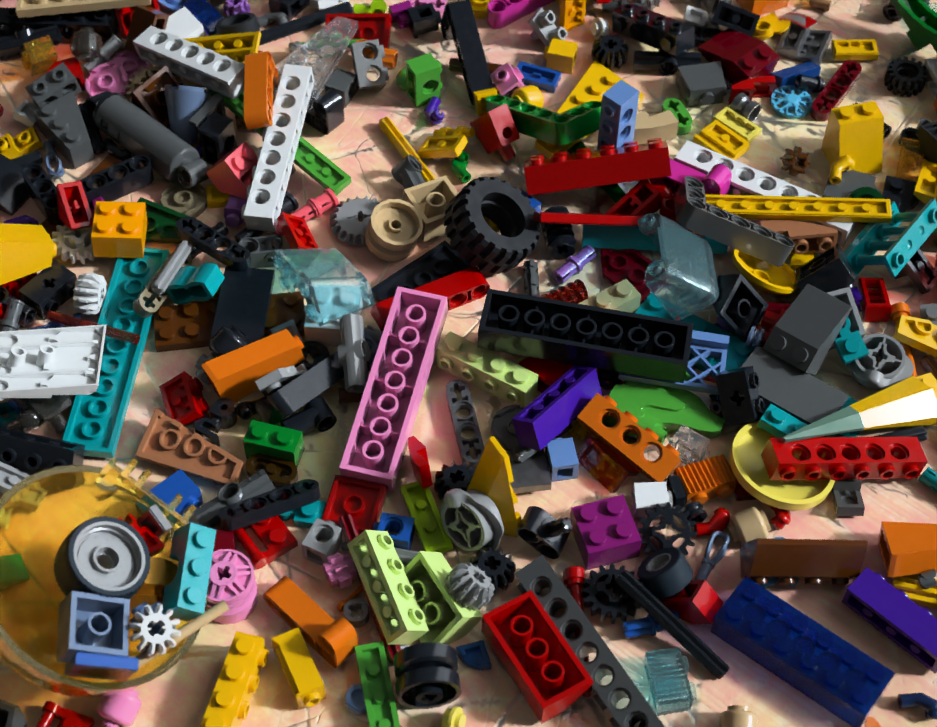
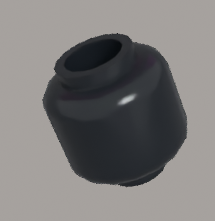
[210,325,248,358]

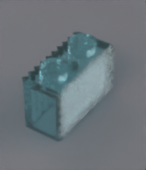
[643,647,697,716]

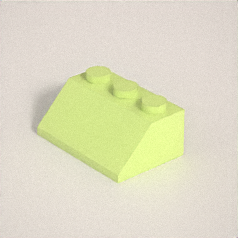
[404,551,482,645]

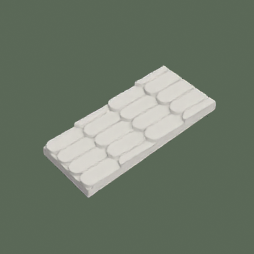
[0,324,107,401]

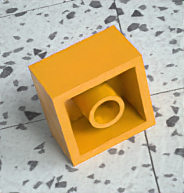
[91,201,148,258]

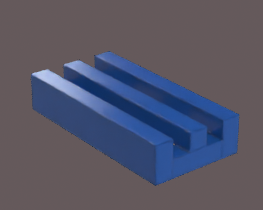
[517,61,562,93]

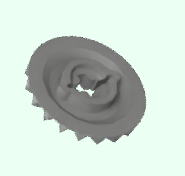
[330,195,380,246]

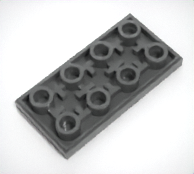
[740,346,849,425]

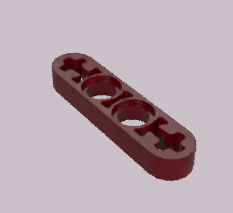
[810,60,862,122]

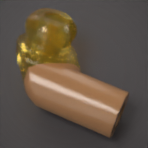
[807,0,832,11]

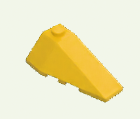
[467,436,522,537]

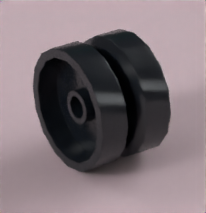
[393,642,462,709]

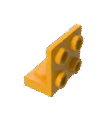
[556,0,586,32]

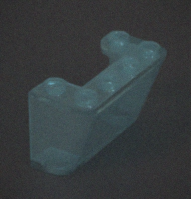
[272,247,375,327]

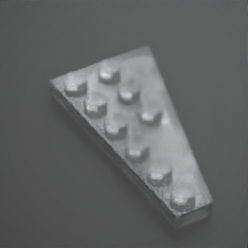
[273,16,358,112]

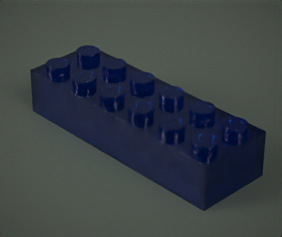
[710,576,895,727]

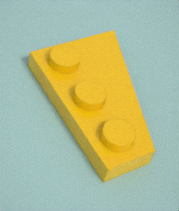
[893,315,937,358]

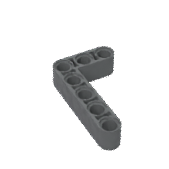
[674,176,795,267]

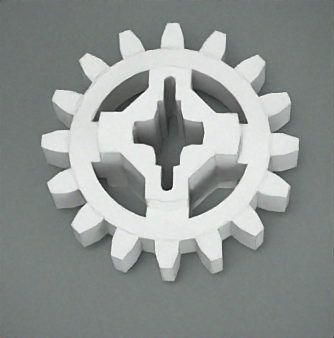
[52,224,94,264]

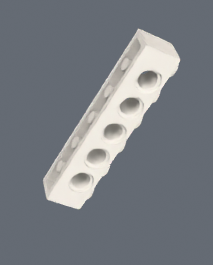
[133,26,245,100]

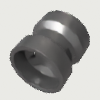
[730,93,762,122]

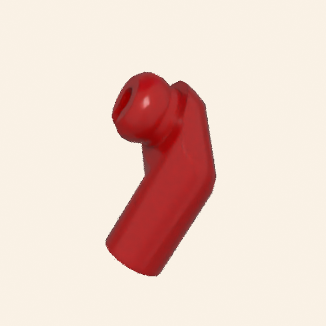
[768,505,791,530]

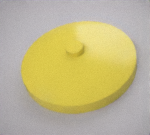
[729,420,835,511]

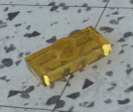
[895,137,924,182]

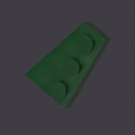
[137,197,202,244]

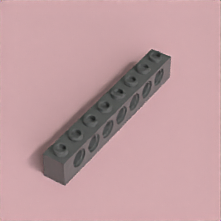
[515,555,665,727]

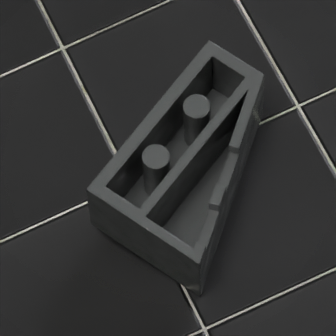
[34,91,95,169]

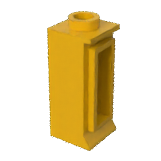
[271,628,326,709]

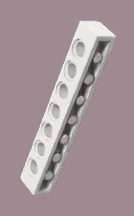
[241,64,314,232]
[674,140,857,247]

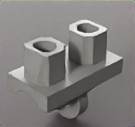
[528,7,568,46]

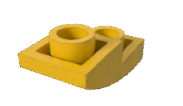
[0,126,44,160]

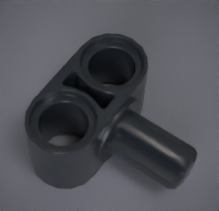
[517,506,573,559]

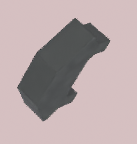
[823,169,881,198]

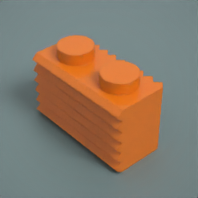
[674,454,737,506]

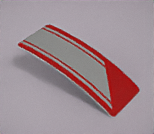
[778,13,817,29]

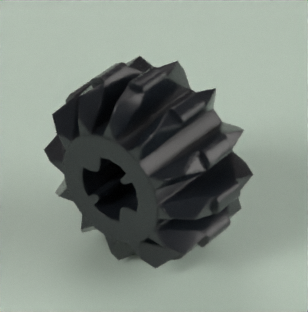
[591,34,629,71]
[434,460,475,501]
[470,545,516,594]

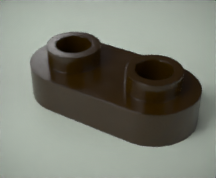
[245,453,298,488]

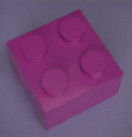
[570,495,642,570]

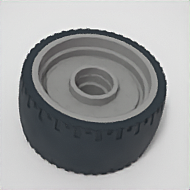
[54,516,151,599]

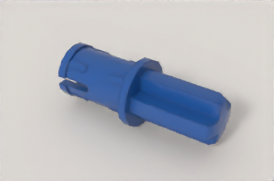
[622,610,680,638]

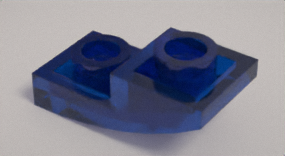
[181,0,224,36]

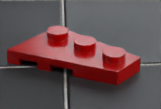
[325,13,391,49]

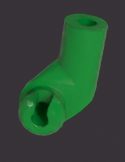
[451,151,471,183]

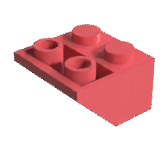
[205,141,258,200]

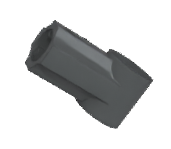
[391,155,425,189]

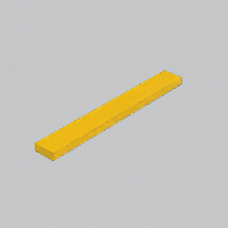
[705,194,892,223]

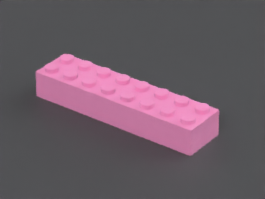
[339,286,448,493]

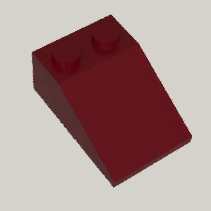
[697,28,780,85]

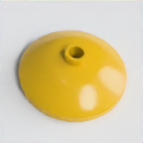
[732,249,798,295]

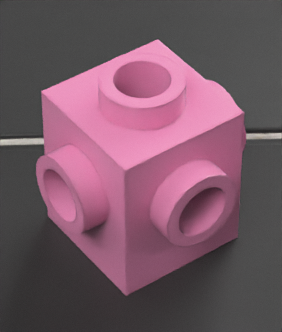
[490,62,525,98]

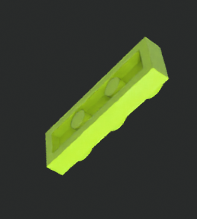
[400,481,453,553]

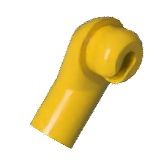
[829,155,855,185]

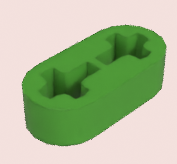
[662,98,693,135]

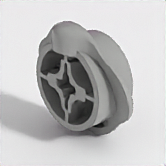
[846,334,914,390]
[440,488,504,552]

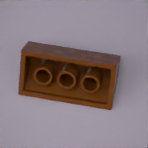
[740,538,868,585]

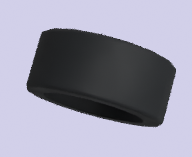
[216,12,260,35]

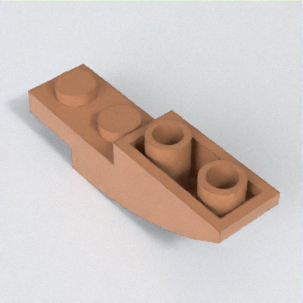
[759,220,838,256]

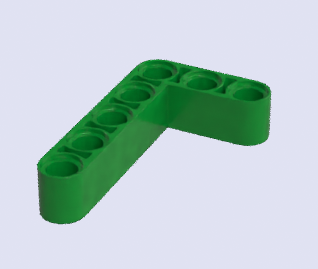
[485,95,602,145]

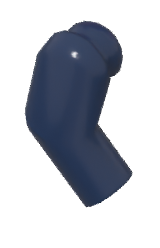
[897,693,937,720]

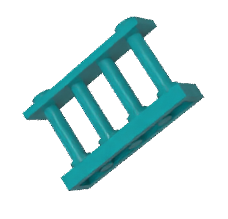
[844,199,937,277]

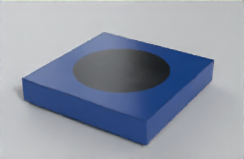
[64,652,139,681]

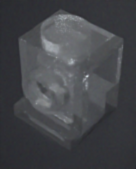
[669,424,710,465]

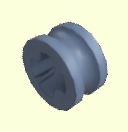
[746,325,765,348]

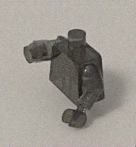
[6,395,72,434]

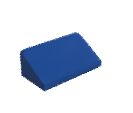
[769,62,821,88]

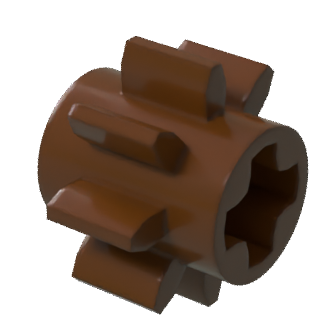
[780,146,811,176]

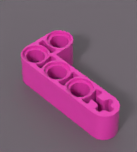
[650,158,732,195]

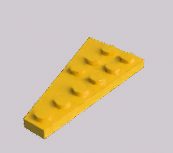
[535,60,644,157]

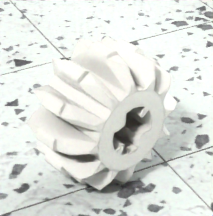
[73,273,107,315]
[129,604,181,656]

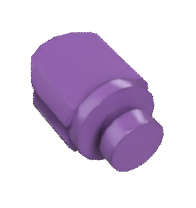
[224,195,247,228]

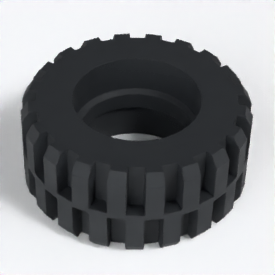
[444,177,540,274]

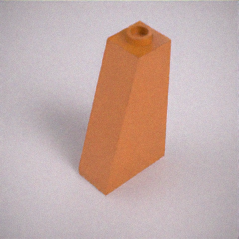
[201,329,305,404]
[878,521,937,577]

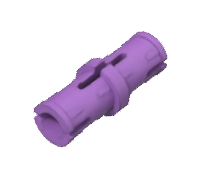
[552,245,596,285]

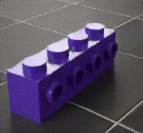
[512,365,602,450]
[842,567,937,674]

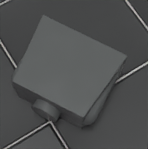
[675,61,728,107]

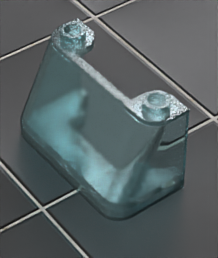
[638,213,719,321]

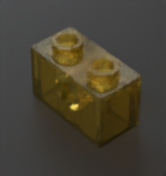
[21,35,58,76]

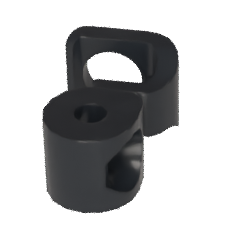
[194,398,237,447]

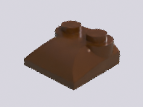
[130,65,181,126]

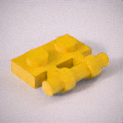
[417,126,475,159]

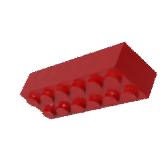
[524,138,672,196]

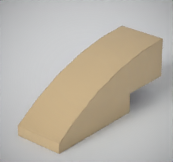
[633,110,679,145]

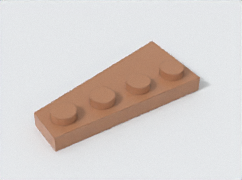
[135,408,245,486]

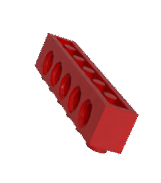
[761,437,928,481]

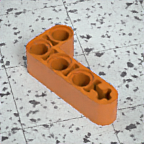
[244,51,279,130]
[263,576,358,668]

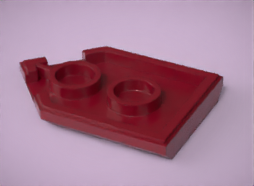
[600,249,672,305]

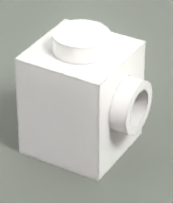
[631,481,673,521]

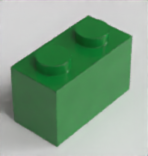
[243,420,305,467]

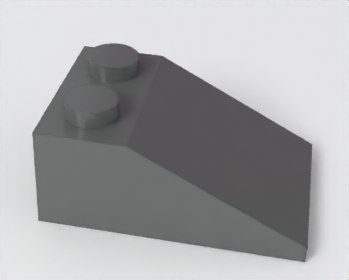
[762,284,853,375]

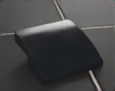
[0,154,31,216]

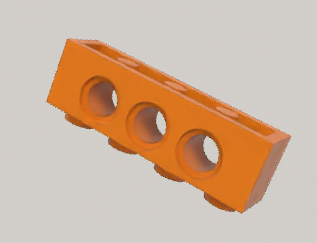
[577,392,681,482]

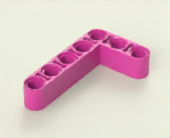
[487,0,556,29]

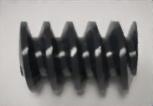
[540,206,576,260]

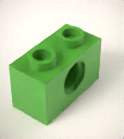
[406,53,443,108]

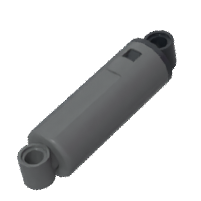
[85,91,209,188]

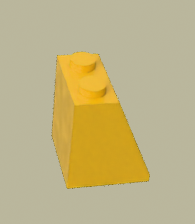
[821,101,884,175]
[0,223,57,285]

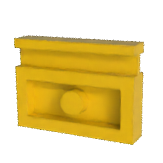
[693,120,751,160]

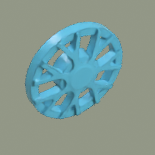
[770,85,813,119]

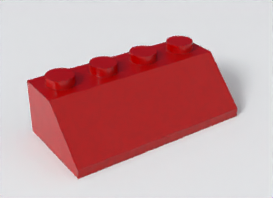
[481,590,594,724]

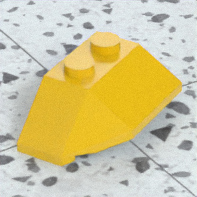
[183,31,261,64]

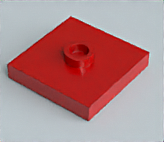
[321,474,388,534]

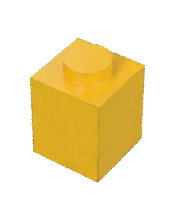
[543,38,578,74]

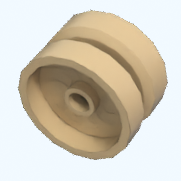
[365,199,423,262]

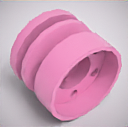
[204,549,258,624]

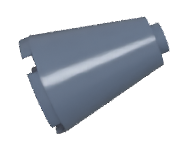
[164,84,211,145]

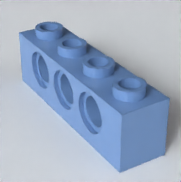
[597,80,639,150]

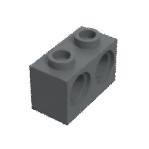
[25,62,82,108]

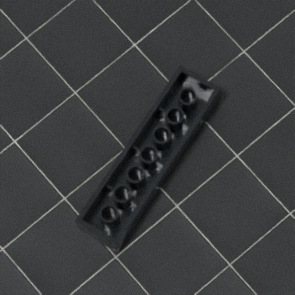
[477,289,694,383]

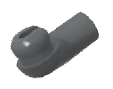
[256,12,288,28]

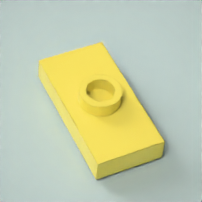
[711,106,762,143]

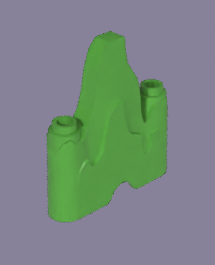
[602,371,725,444]

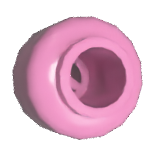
[97,683,142,727]

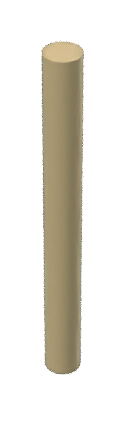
[135,600,230,669]

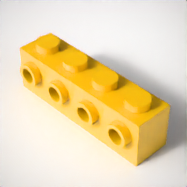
[200,631,269,727]

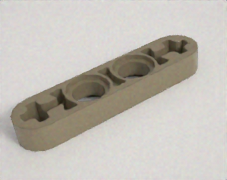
[133,251,192,318]

